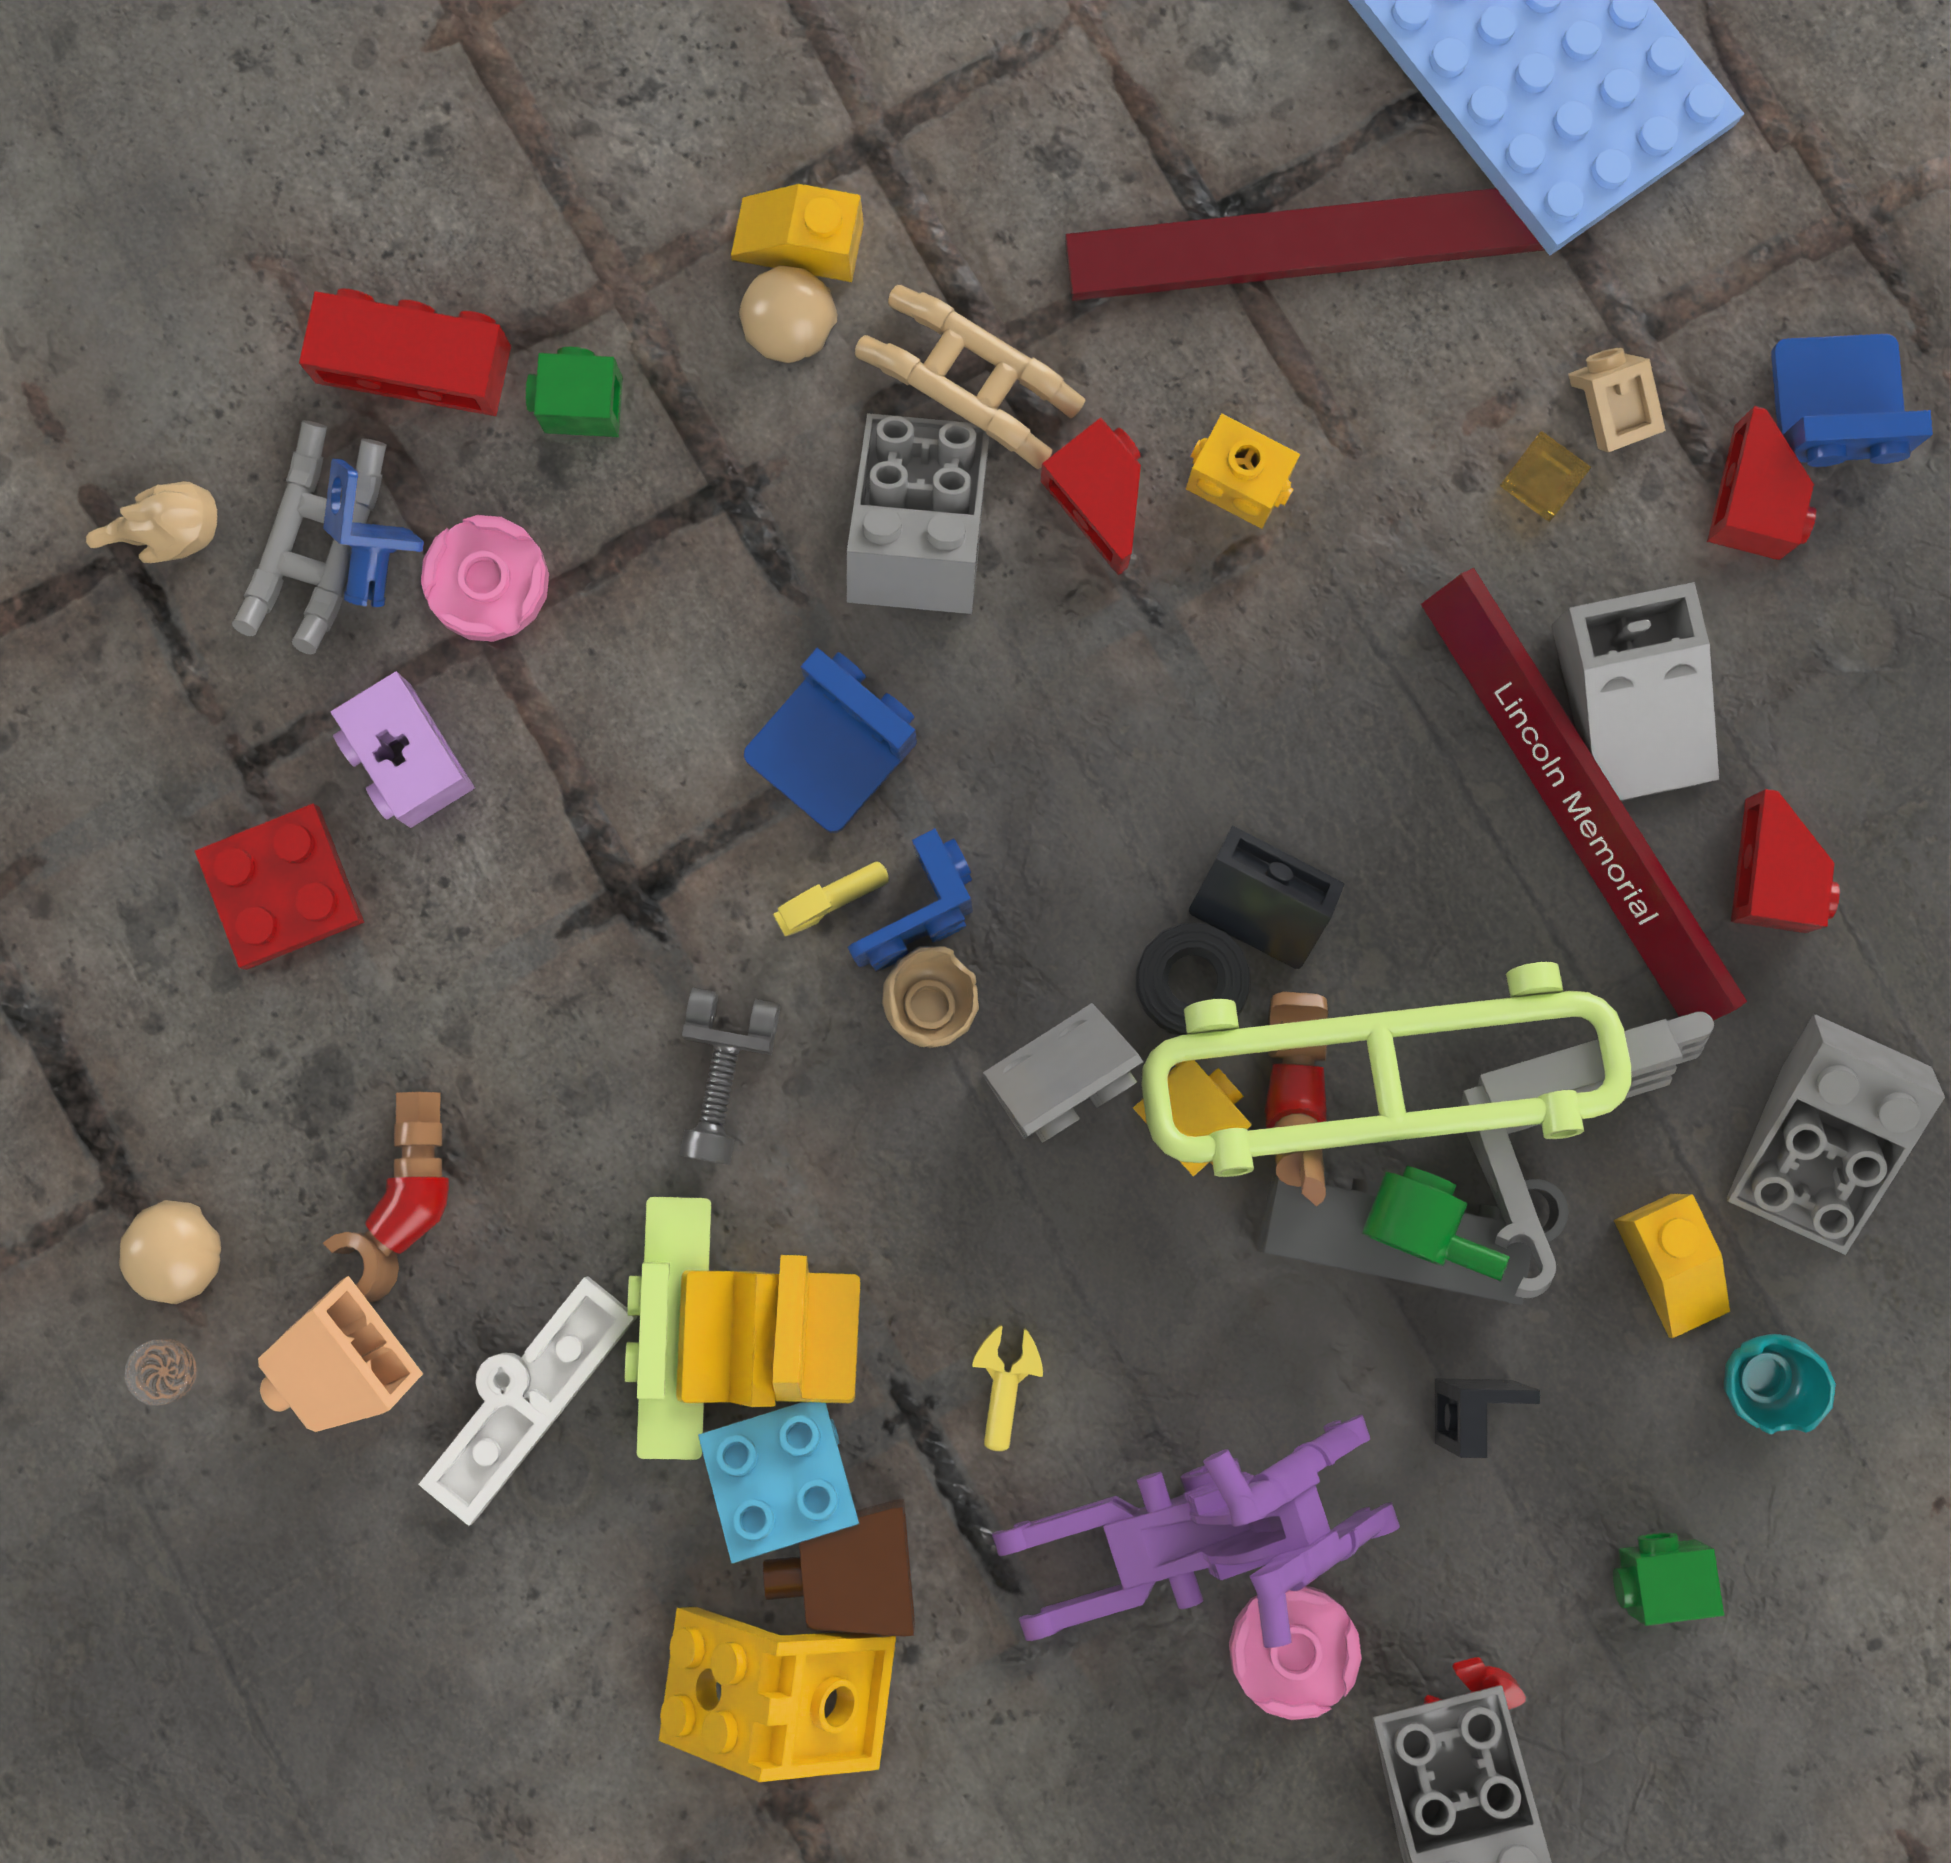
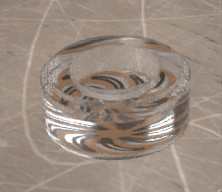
[125,1339,197,1406]

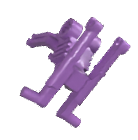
[992,1415,1400,1648]

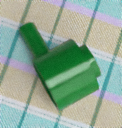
[1362,1166,1510,1282]

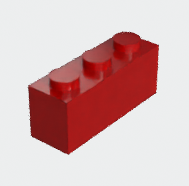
[299,288,511,417]

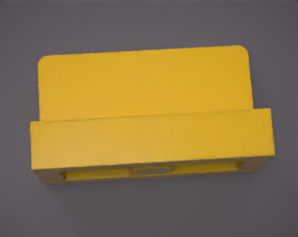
[772,1255,861,1403]
[676,1270,779,1407]

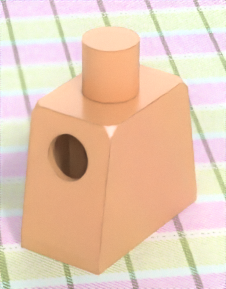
[258,1276,423,1432]

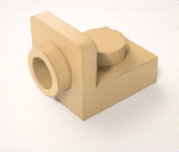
[1568,348,1666,452]

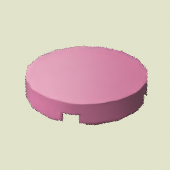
[421,515,549,642]
[1229,1586,1362,1720]

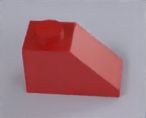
[1707,406,1816,560]
[1040,417,1141,576]
[1731,789,1840,933]

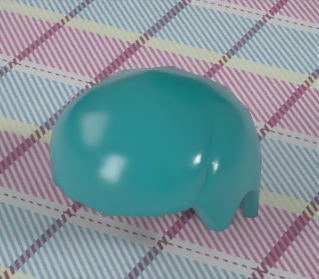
[1723,1334,1836,1435]

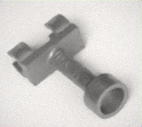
[679,988,780,1165]

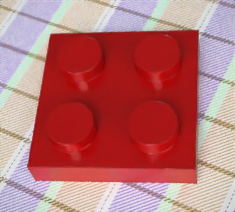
[195,803,364,970]

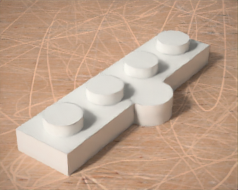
[418,1276,638,1526]

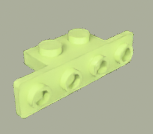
[625,1197,711,1460]

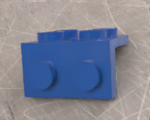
[1771,334,1933,467]
[744,647,917,833]
[847,828,973,972]

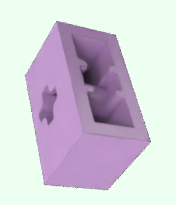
[330,671,475,828]

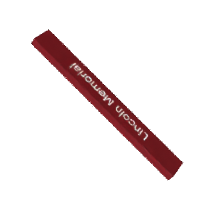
[1421,568,1747,1021]

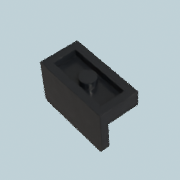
[1189,825,1345,969]
[1435,1378,1540,1458]

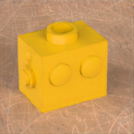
[1186,413,1300,529]
[1133,1060,1252,1177]

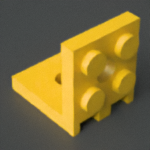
[658,1607,896,1782]

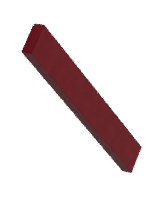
[1065,188,1545,301]

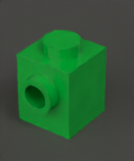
[526,346,623,437]
[1613,1533,1724,1626]

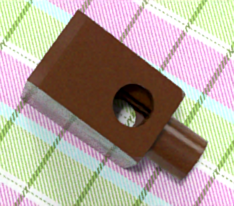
[763,1499,915,1637]

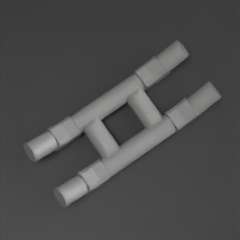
[232,420,387,655]

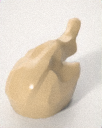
[86,481,217,563]

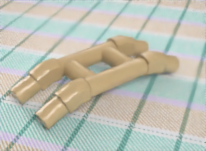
[855,285,1085,469]

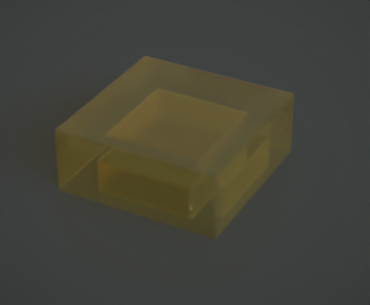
[1500,431,1591,522]

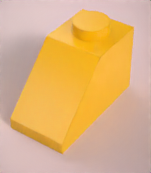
[731,184,864,282]
[1614,1194,1730,1338]

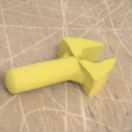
[773,862,889,936]
[972,1325,1043,1451]

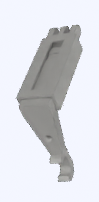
[1460,1012,1714,1298]

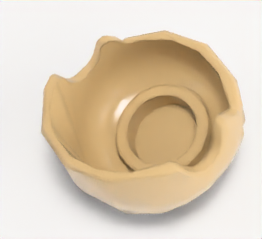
[739,265,837,363]
[882,946,979,1048]
[119,1200,221,1304]

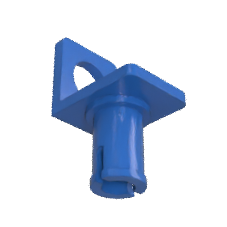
[323,458,424,607]

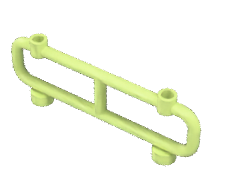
[1141,962,1632,1177]

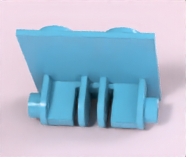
[698,1402,860,1564]

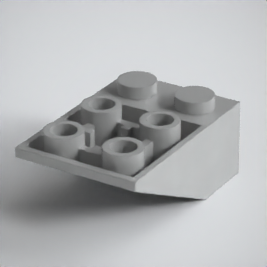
[847,413,989,614]
[1551,582,1719,801]
[983,1003,1143,1143]
[1727,1014,1945,1255]
[1372,1685,1552,1863]

